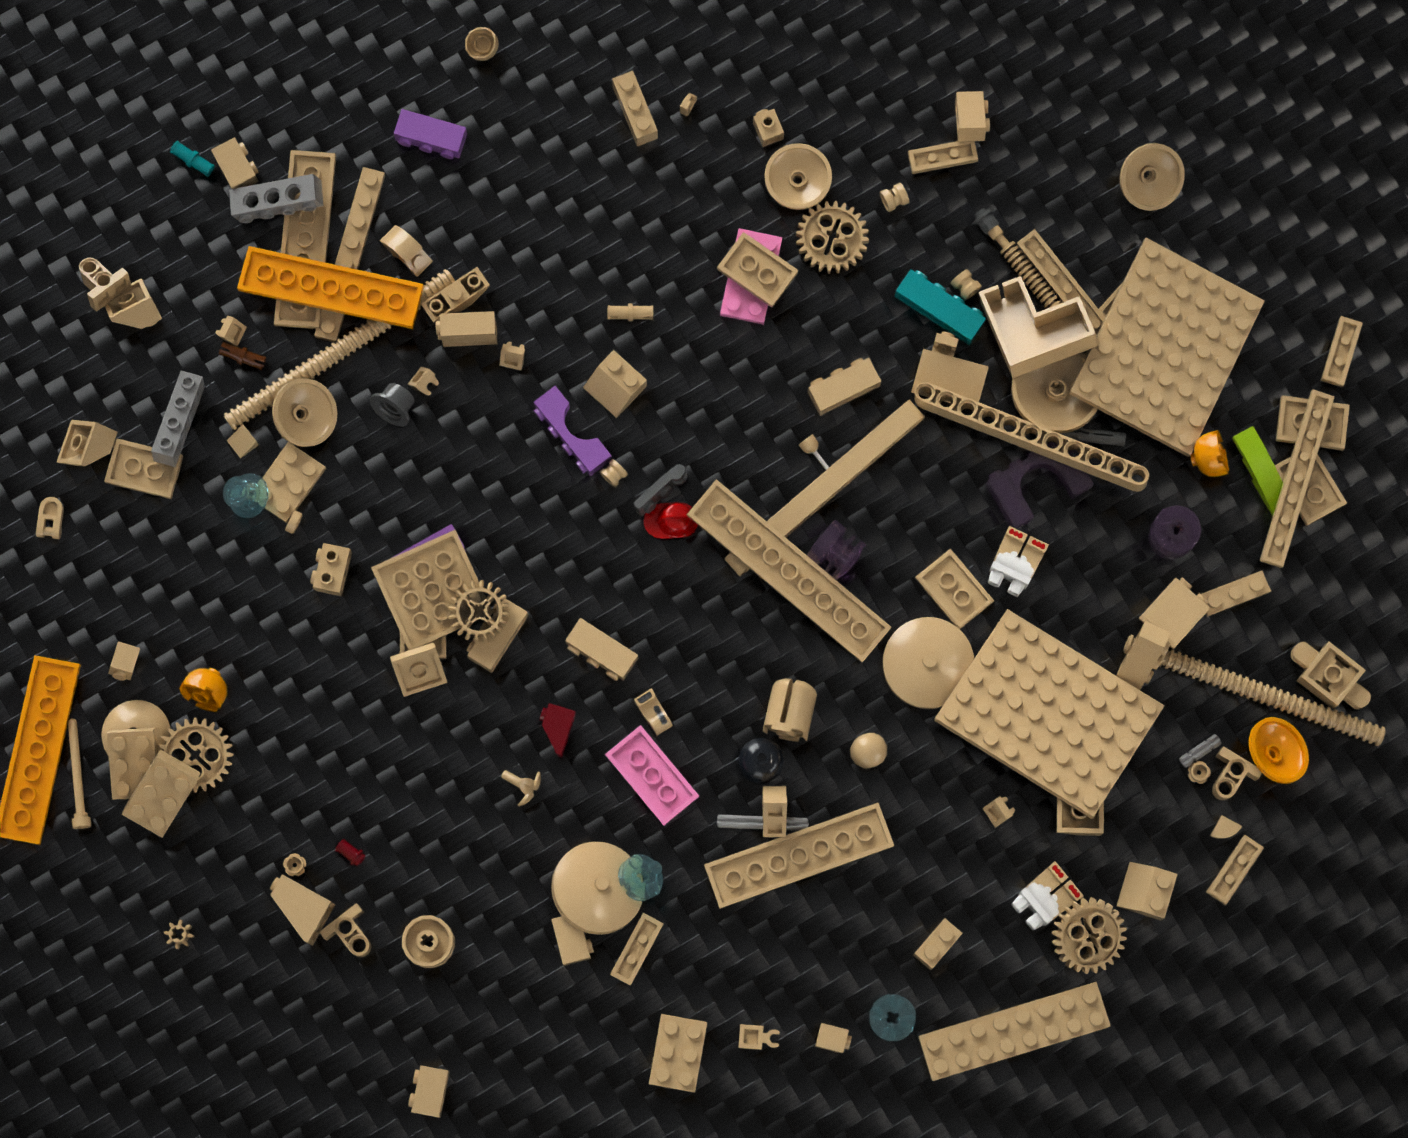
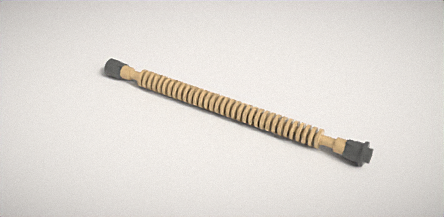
[973,208,1090,355]

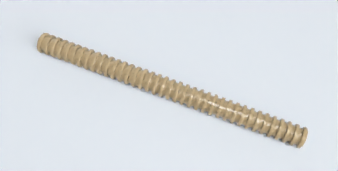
[224,269,455,430]
[1123,634,1386,746]

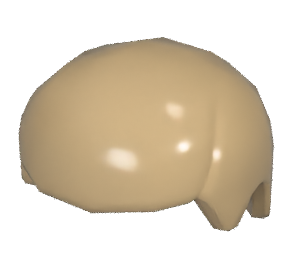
[465,27,499,61]
[850,733,887,769]

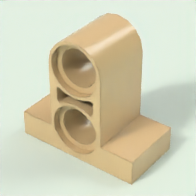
[79,258,131,312]
[1212,746,1262,800]
[763,786,787,837]
[319,903,371,957]

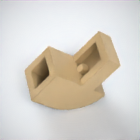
[380,225,433,277]

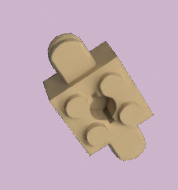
[1290,642,1371,710]

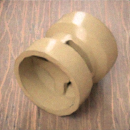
[880,183,909,212]
[950,269,982,301]

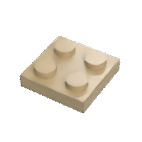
[390,643,448,697]

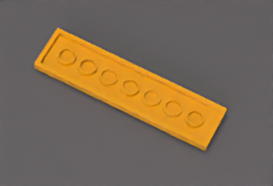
[237,246,424,329]
[0,655,81,845]

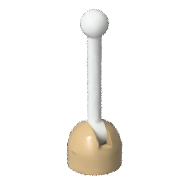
[799,434,829,470]

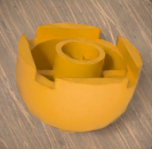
[1190,430,1229,477]
[179,668,227,712]

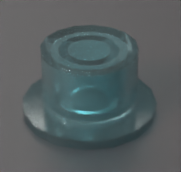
[223,473,269,518]

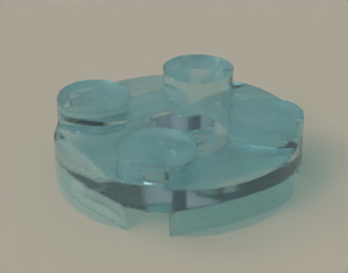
[618,854,663,901]
[869,994,916,1041]

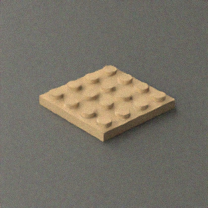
[371,530,493,650]

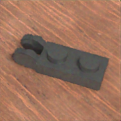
[634,464,688,517]

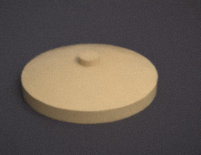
[1011,352,1098,433]
[882,617,974,709]
[551,842,644,934]

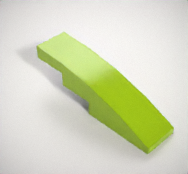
[1232,426,1283,517]

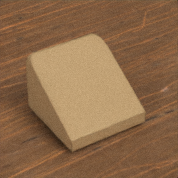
[227,425,259,458]

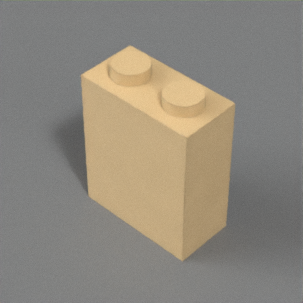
[436,311,498,347]

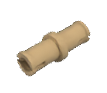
[607,304,653,322]

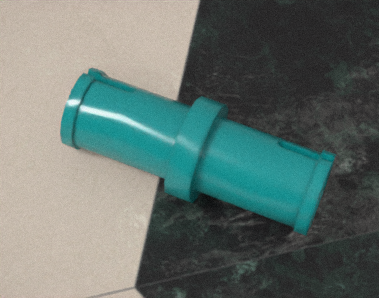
[170,141,215,177]

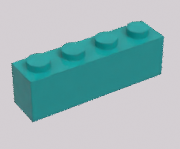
[894,269,986,345]

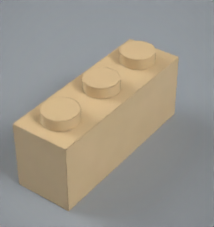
[612,71,658,146]
[808,358,881,416]
[467,598,529,673]
[565,618,638,681]
[1116,621,1171,690]

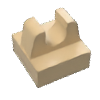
[215,316,247,346]
[499,342,525,370]
[408,367,439,396]
[983,796,1015,828]

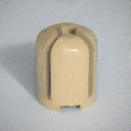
[763,678,817,742]

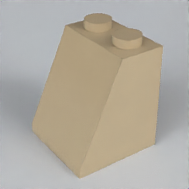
[1139,578,1210,649]
[270,875,335,946]

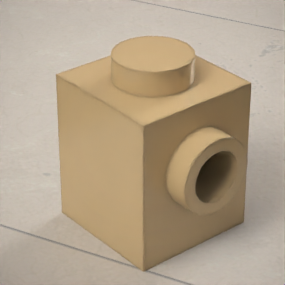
[753,109,784,147]
[108,641,140,681]
[815,1023,852,1054]

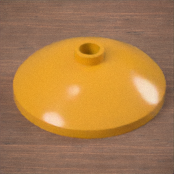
[1249,717,1309,784]

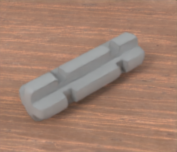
[1179,734,1221,768]

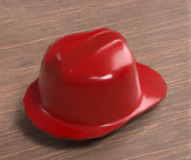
[644,502,698,539]

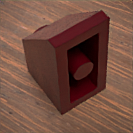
[539,703,576,758]

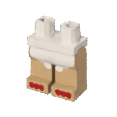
[988,526,1049,597]
[1011,861,1084,930]

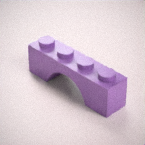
[533,386,612,476]

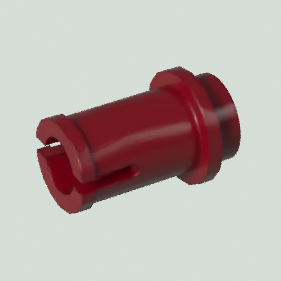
[335,839,366,867]

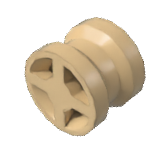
[599,459,628,488]

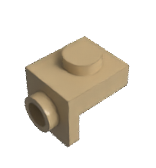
[932,332,959,357]

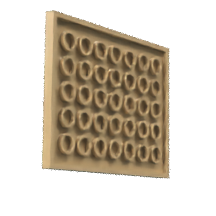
[1068,238,1264,457]
[934,609,1165,819]

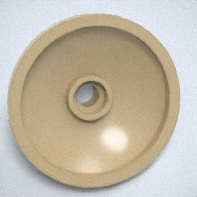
[765,143,832,210]
[1120,143,1185,211]
[272,378,337,447]
[101,700,171,756]

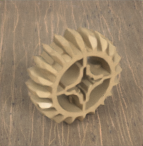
[448,580,510,643]

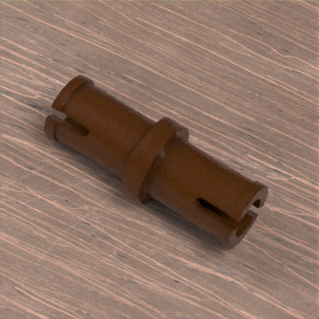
[219,341,267,371]

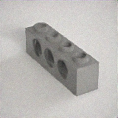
[229,174,324,223]
[151,370,205,467]

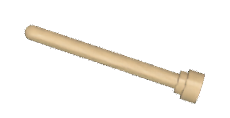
[68,719,91,829]

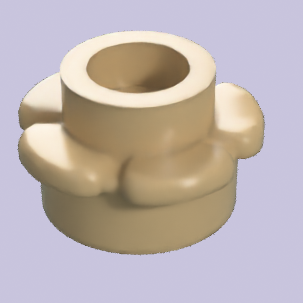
[1188,761,1211,784]
[283,853,306,876]

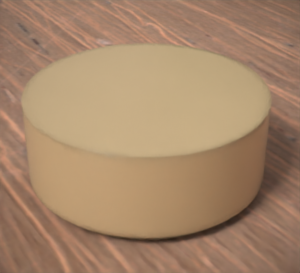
[285,510,303,534]

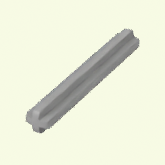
[717,815,809,831]

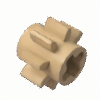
[164,920,194,949]

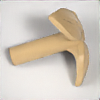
[501,770,541,807]

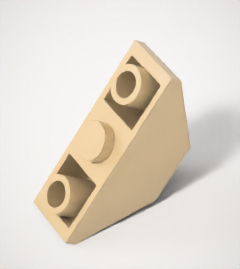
[421,267,490,323]

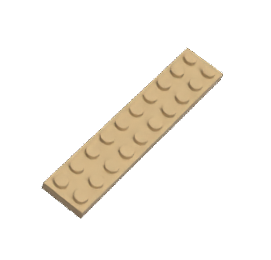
[687,479,891,663]

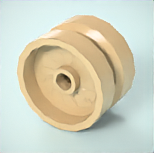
[402,915,455,968]

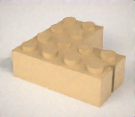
[979,276,1098,378]

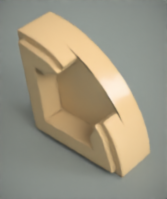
[680,93,697,116]
[1210,815,1242,839]

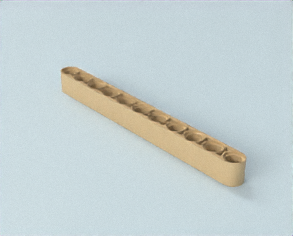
[915,382,1149,492]
[724,400,925,576]

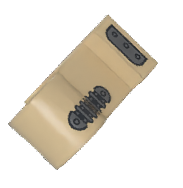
[634,688,673,736]

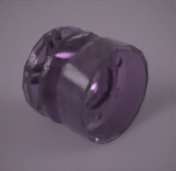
[1148,505,1201,560]
[807,520,866,581]

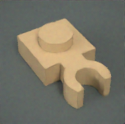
[738,1024,780,1050]

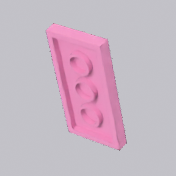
[720,228,782,325]
[605,725,699,826]

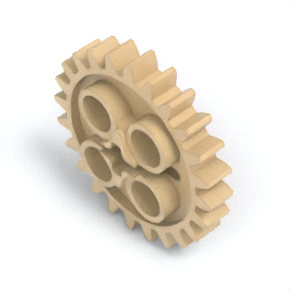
[796,201,869,274]
[159,718,234,793]
[1052,897,1127,974]

